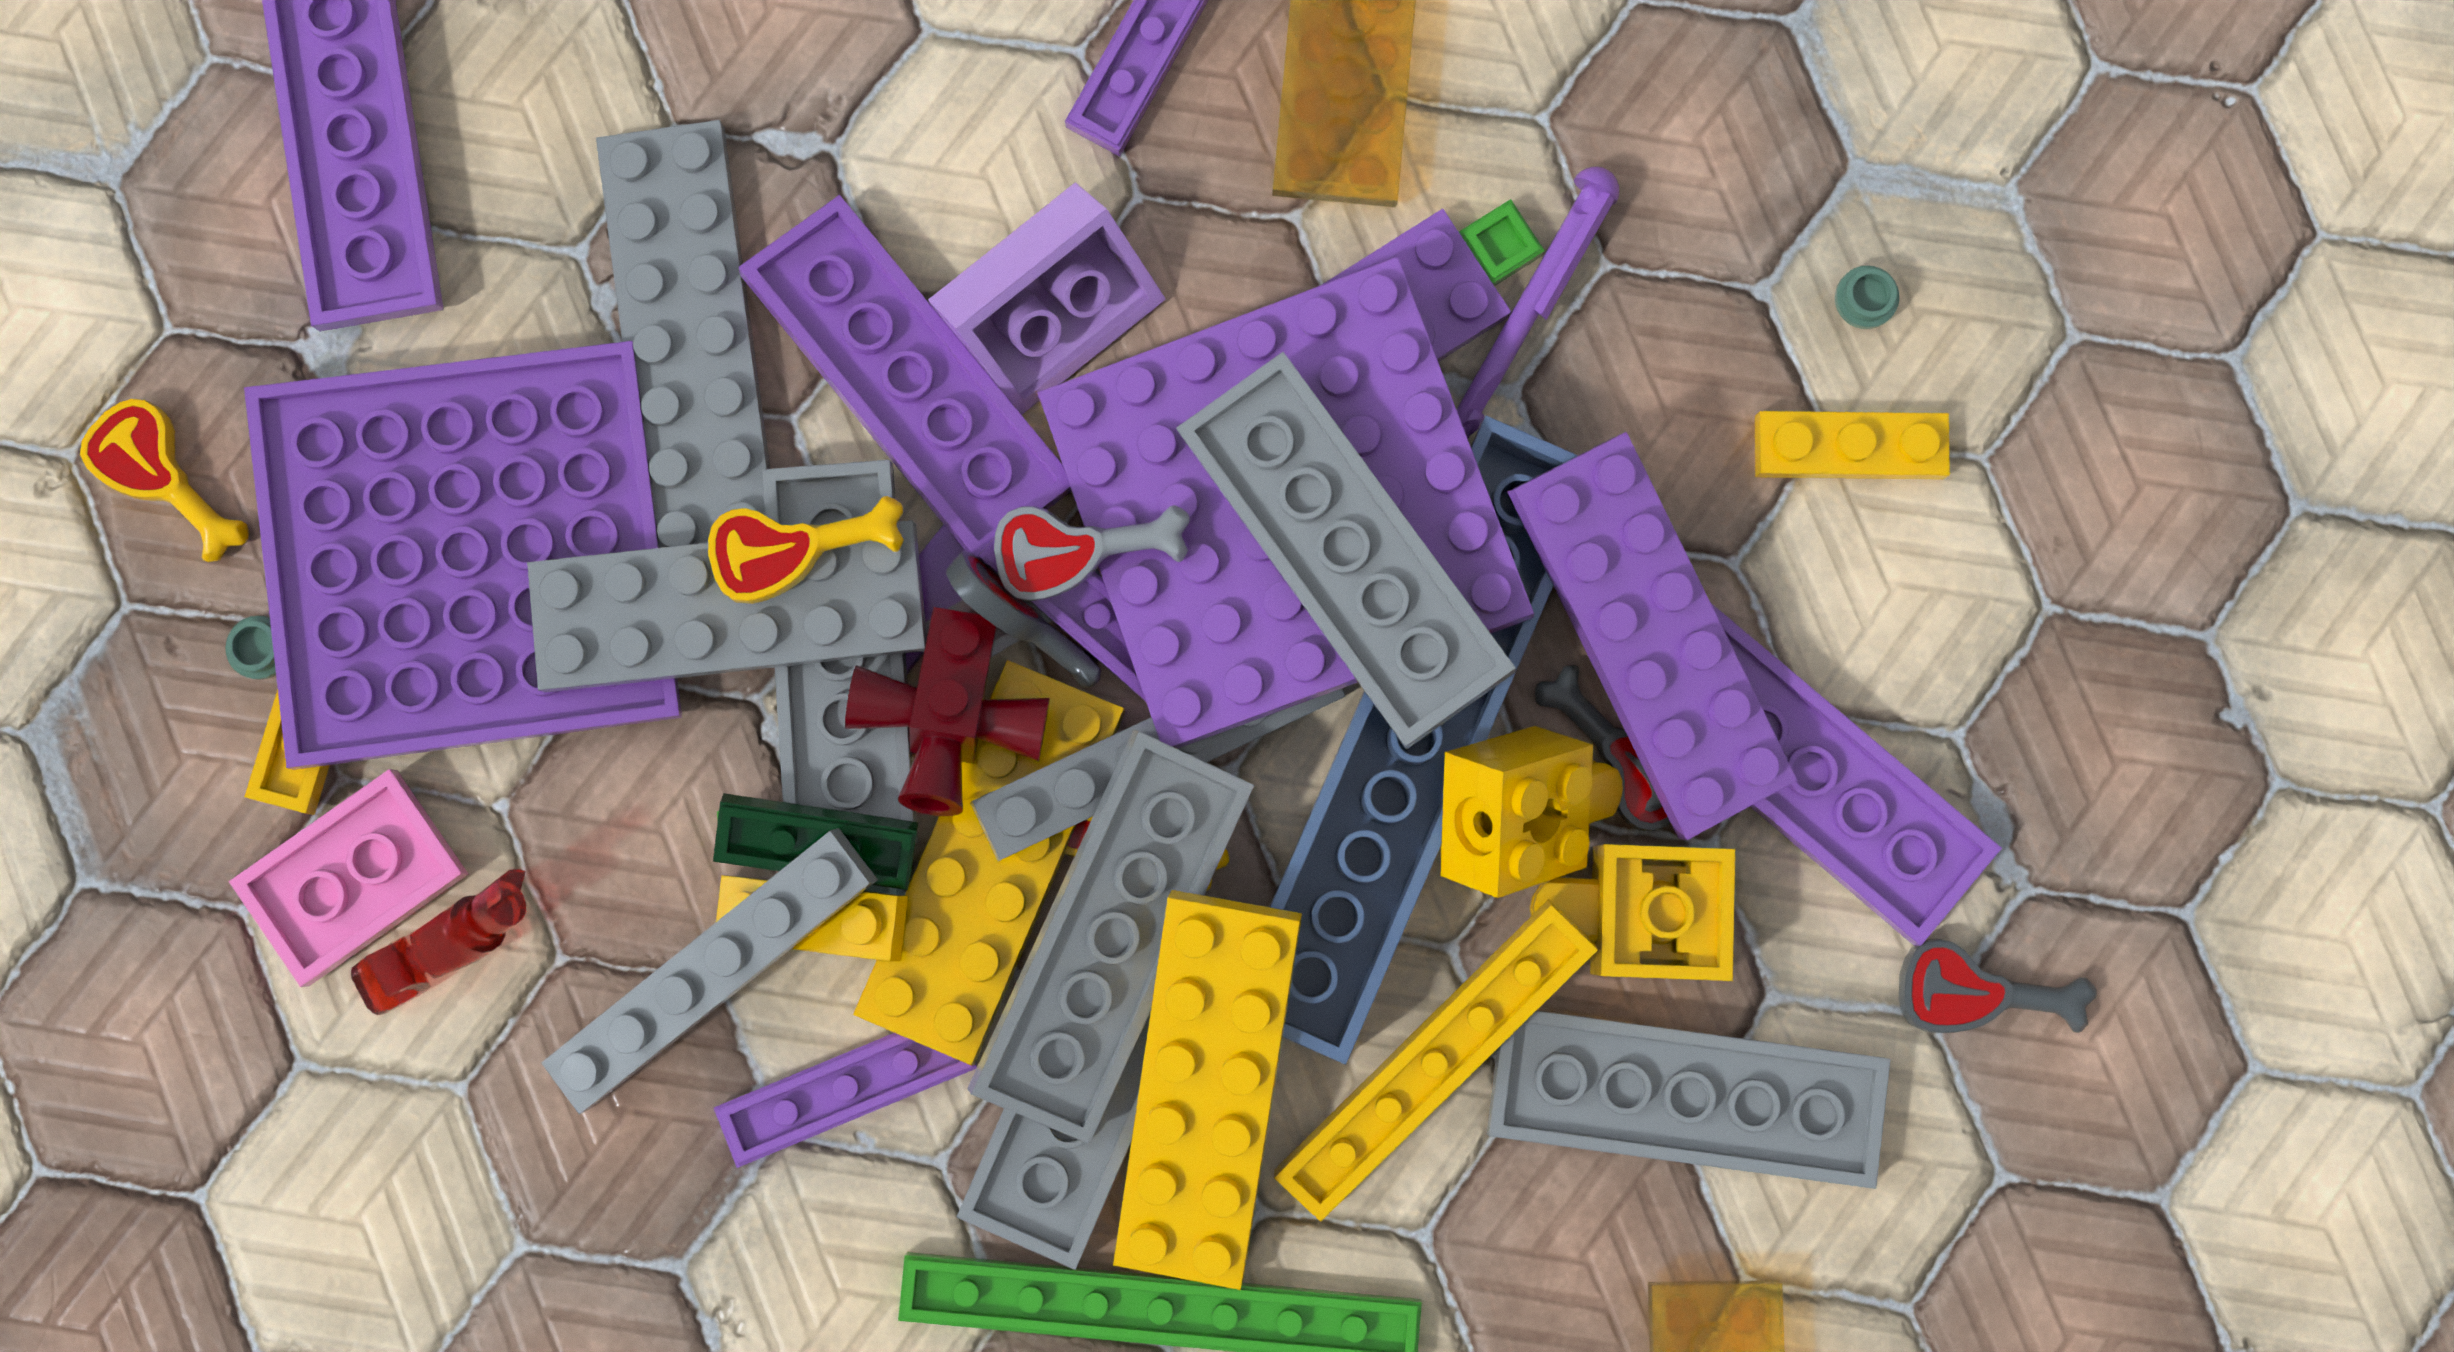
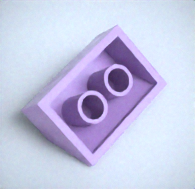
[928,183,1166,415]

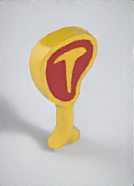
[80,399,249,563]
[708,496,904,604]

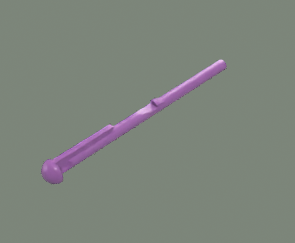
[1456,167,1619,439]

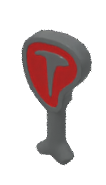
[946,550,1101,688]
[1535,665,1671,832]
[1898,939,2097,1033]

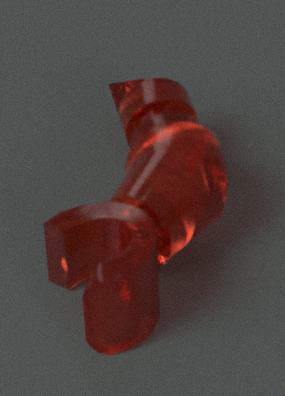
[351,869,526,1015]

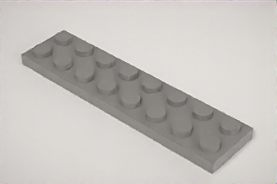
[596,120,770,548]

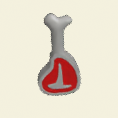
[994,505,1190,601]

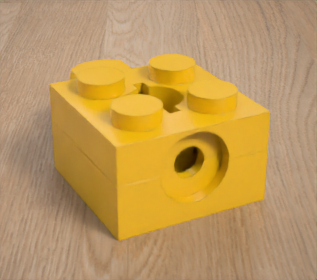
[1440,726,1623,898]
[1529,844,1735,981]

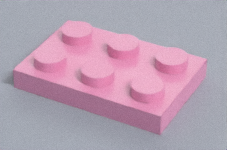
[228,769,468,987]

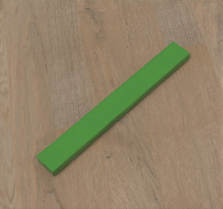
[898,1252,1422,1352]

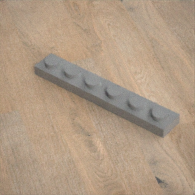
[970,689,1346,861]
[541,828,878,1114]

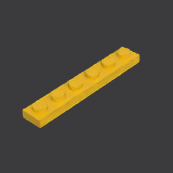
[1274,899,1598,1222]

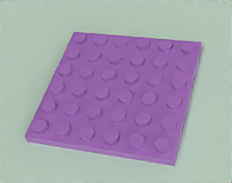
[1037,257,1534,749]
[244,341,682,770]

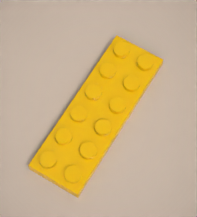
[853,660,1126,1066]
[1113,890,1302,1290]

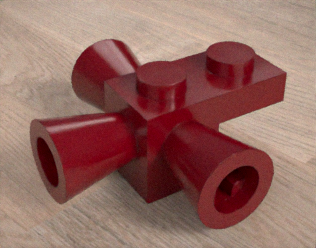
[845,607,1050,816]

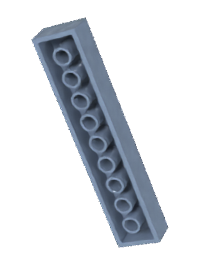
[1269,416,1578,1065]

